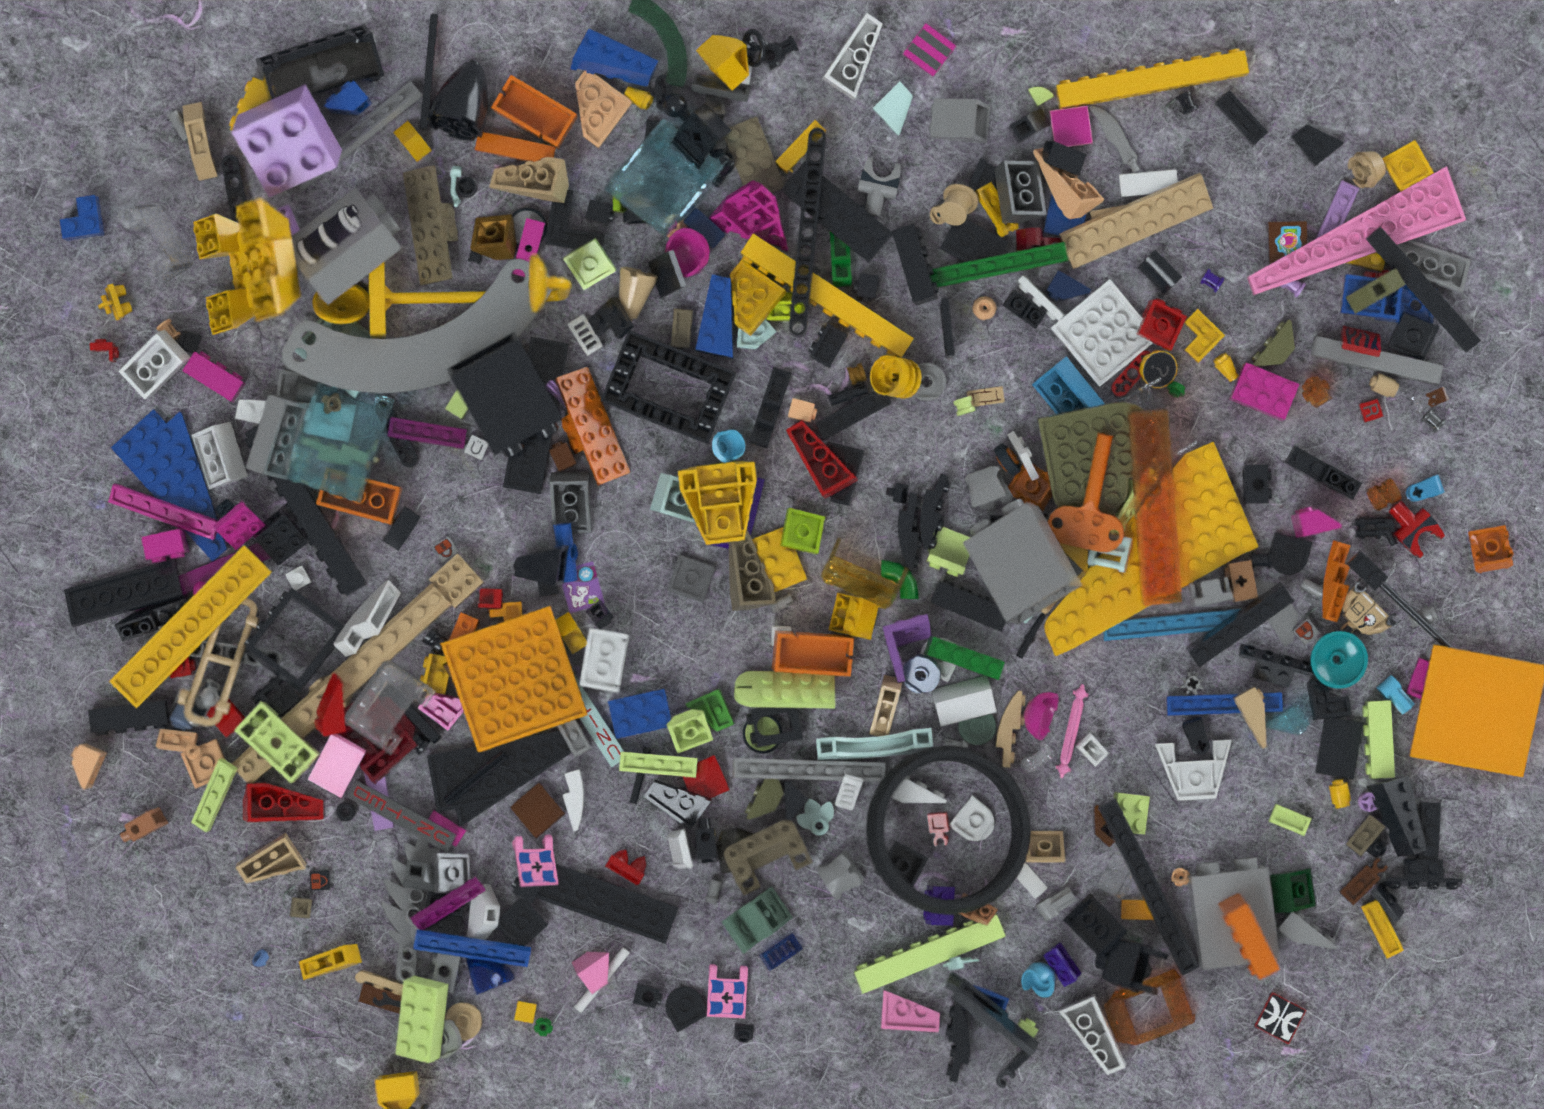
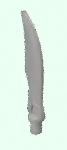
[1088,106,1140,173]

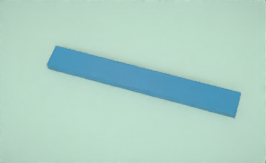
[1103,609,1241,641]

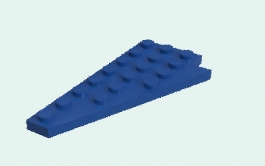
[111,409,228,562]

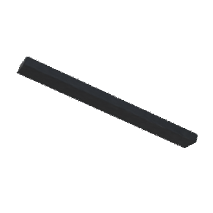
[1365,226,1481,353]

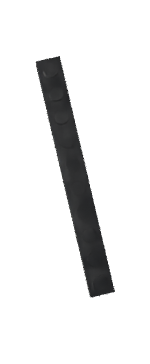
[244,424,367,596]

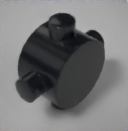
[468,250,481,264]

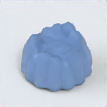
[252,949,269,967]

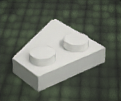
[1007,431,1039,481]

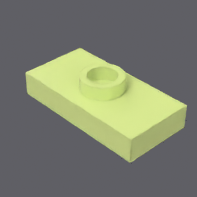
[1268,804,1312,836]

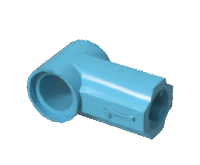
[1376,675,1415,715]

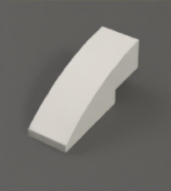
[563,769,584,831]

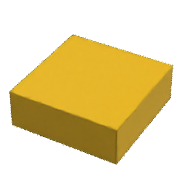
[514,1000,537,1024]

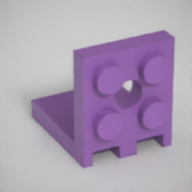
[883,614,932,683]

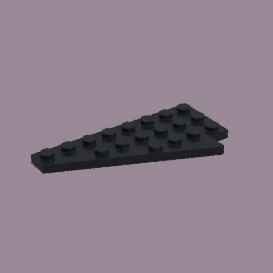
[427,731,572,826]

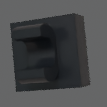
[886,483,909,504]

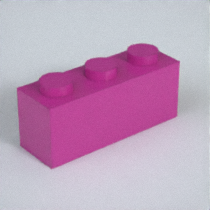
[182,351,246,403]

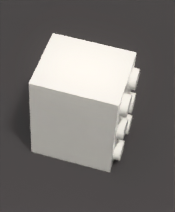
[579,628,629,692]

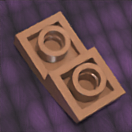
[960,893,998,925]

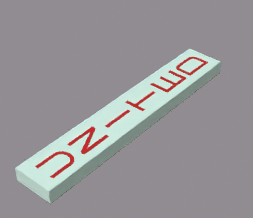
[574,675,624,767]

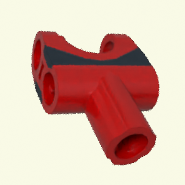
[1388,500,1445,559]

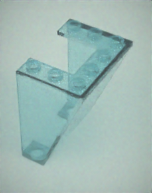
[605,119,724,237]
[287,382,395,503]

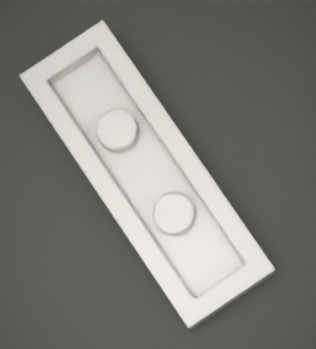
[1018,275,1065,321]

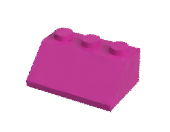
[1291,507,1342,538]

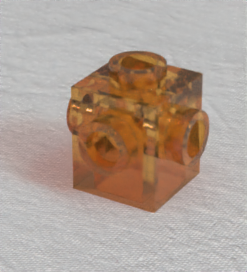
[1301,376,1333,408]

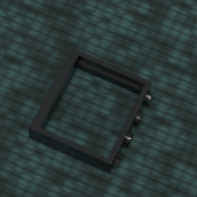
[244,588,344,692]

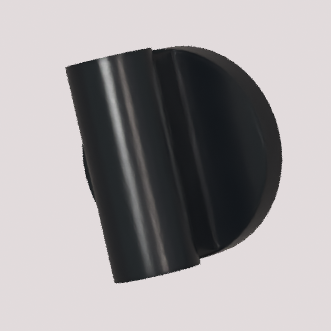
[1366,836,1387,858]
[734,1024,754,1043]

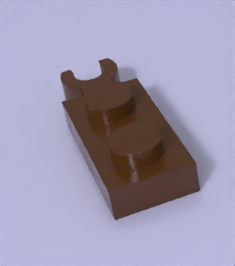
[1339,858,1388,906]

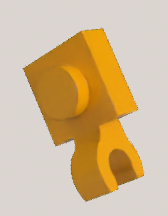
[489,601,522,621]

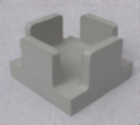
[1188,577,1233,607]

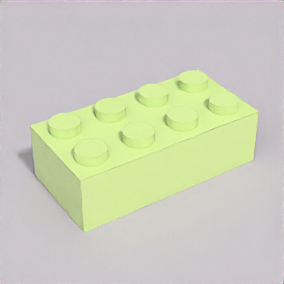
[395,976,449,1063]

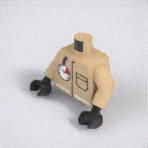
[1340,579,1401,635]

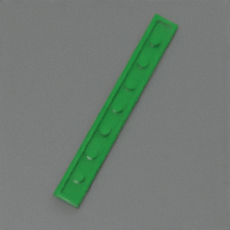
[932,242,1069,288]

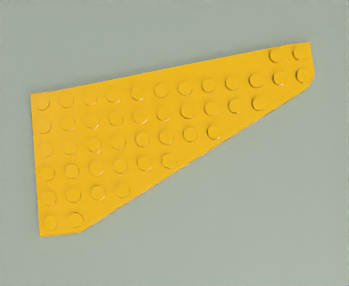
[1044,442,1259,656]

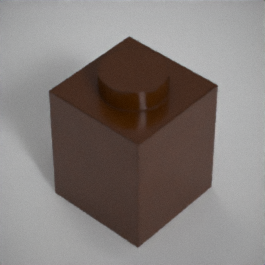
[549,441,577,472]

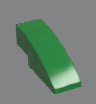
[830,232,852,287]

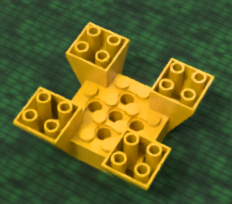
[193,199,301,335]

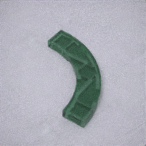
[628,0,687,88]

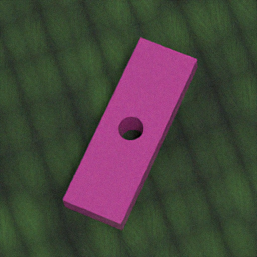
[512,218,545,277]

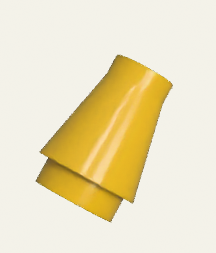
[624,86,654,110]
[1213,352,1239,382]

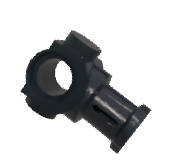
[759,35,799,70]

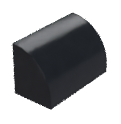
[1043,141,1086,176]
[1137,250,1182,295]

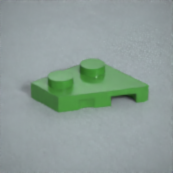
[686,689,735,732]

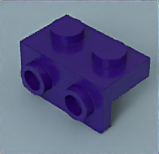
[923,885,955,926]
[1043,942,1082,987]

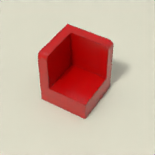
[478,588,503,609]

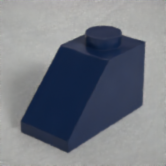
[1045,270,1092,302]

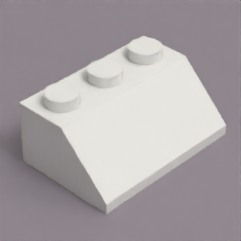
[191,422,248,490]

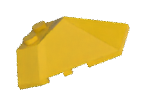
[678,461,757,545]

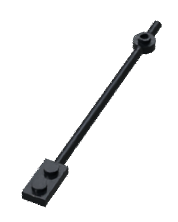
[1347,550,1454,648]

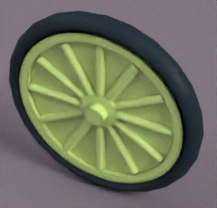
[743,715,783,754]

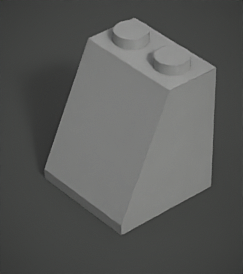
[929,98,990,144]

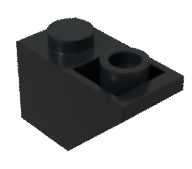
[1009,108,1051,144]

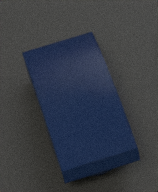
[682,207,725,249]

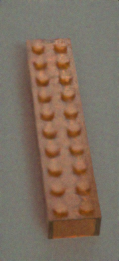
[1127,408,1182,606]

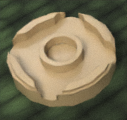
[445,1002,482,1041]

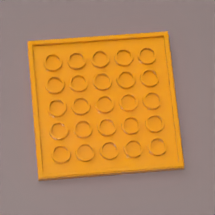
[440,606,588,753]

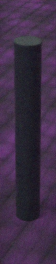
[629,747,652,804]

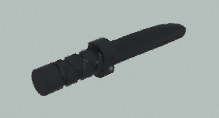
[1016,612,1049,659]

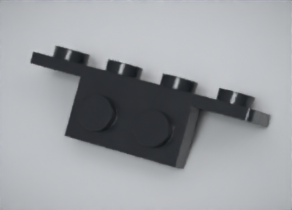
[1239,644,1314,687]
[1383,859,1463,890]

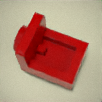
[89,339,119,363]

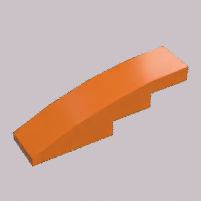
[475,132,556,162]
[1322,540,1351,622]

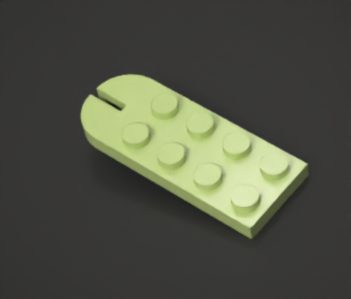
[734,671,835,708]

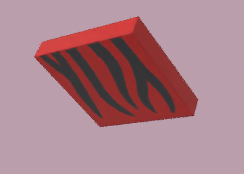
[1341,325,1381,357]

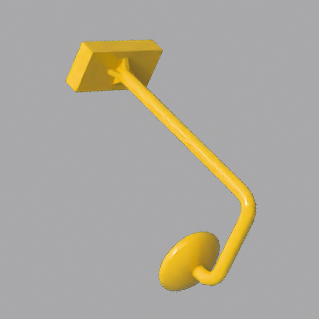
[369,254,571,339]

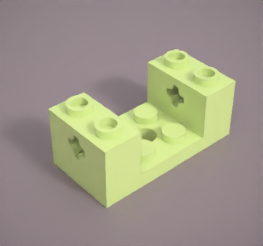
[234,702,321,783]

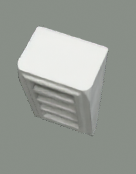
[568,314,604,357]
[835,774,863,810]

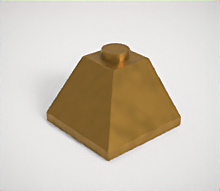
[470,214,517,260]

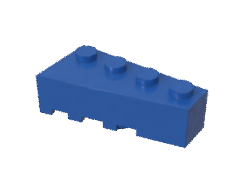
[570,29,658,87]
[695,275,733,359]

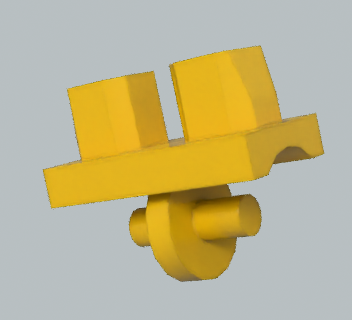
[98,283,132,321]

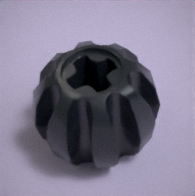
[707,148,735,177]

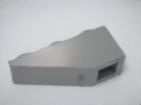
[1276,911,1338,950]

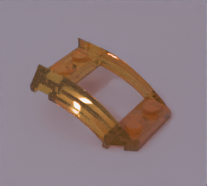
[1104,969,1195,1045]

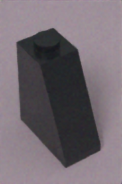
[514,545,569,586]

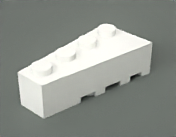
[822,13,882,100]
[1059,994,1126,1075]

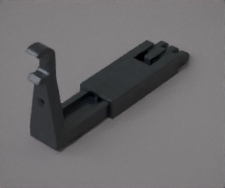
[945,972,1039,1088]

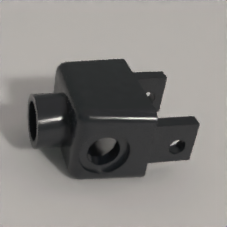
[1095,939,1169,995]

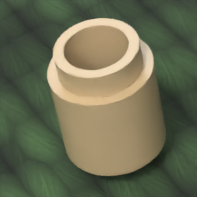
[1369,373,1399,397]

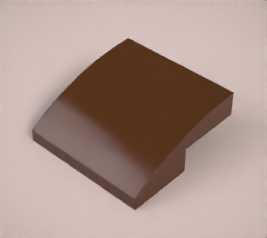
[510,783,565,839]

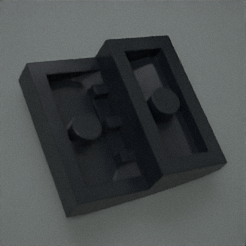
[424,891,465,936]

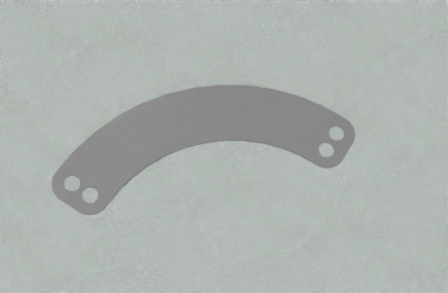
[282,259,552,393]

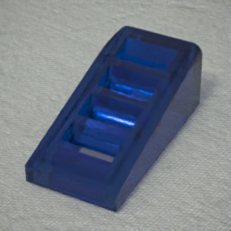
[759,933,803,971]

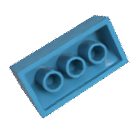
[1032,357,1105,414]

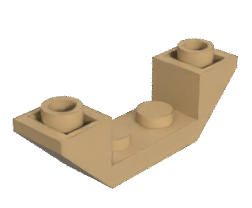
[183,102,218,181]

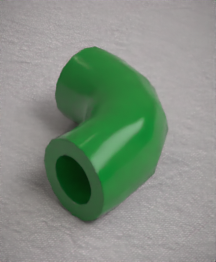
[881,560,919,599]

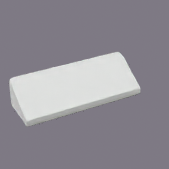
[1119,169,1178,197]

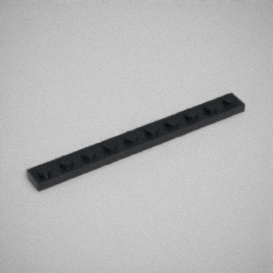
[1098,798,1200,975]

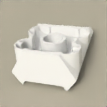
[665,829,693,869]

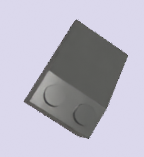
[549,471,591,534]

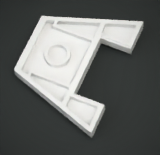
[1155,739,1232,801]

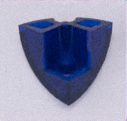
[466,958,515,995]

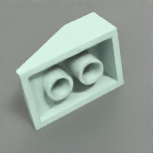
[650,473,696,523]

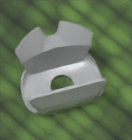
[965,466,1013,510]
[818,850,864,900]

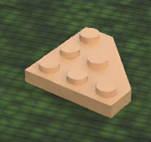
[575,71,633,148]

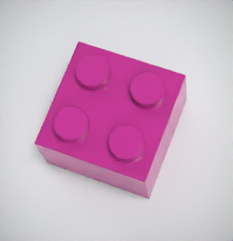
[141,529,190,563]

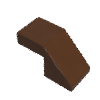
[1093,804,1114,848]

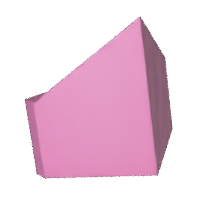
[572,952,609,994]

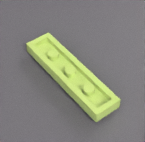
[619,752,698,778]
[191,758,238,832]

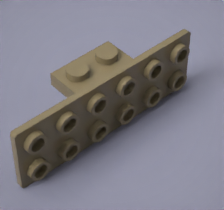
[403,165,458,285]

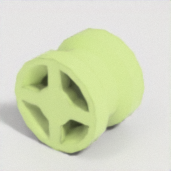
[953,396,976,416]

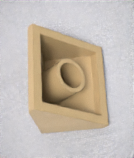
[1025,831,1065,862]

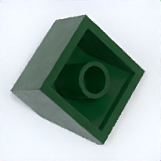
[1269,868,1316,913]

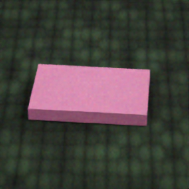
[308,734,366,798]

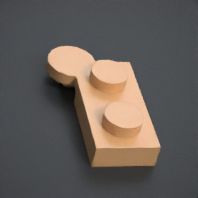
[156,729,201,761]

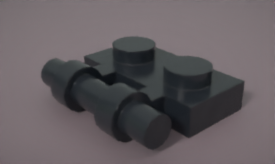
[251,676,301,717]

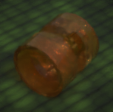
[1366,478,1402,512]

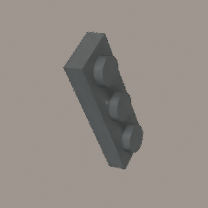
[691,74,751,102]

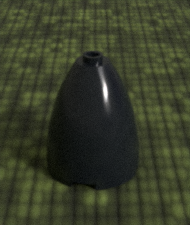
[427,60,488,141]

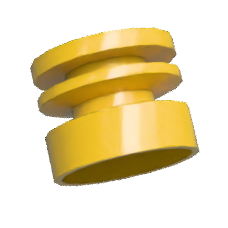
[870,355,922,399]

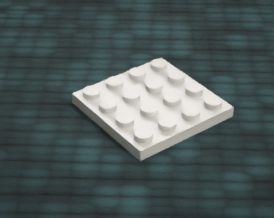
[1050,279,1152,387]

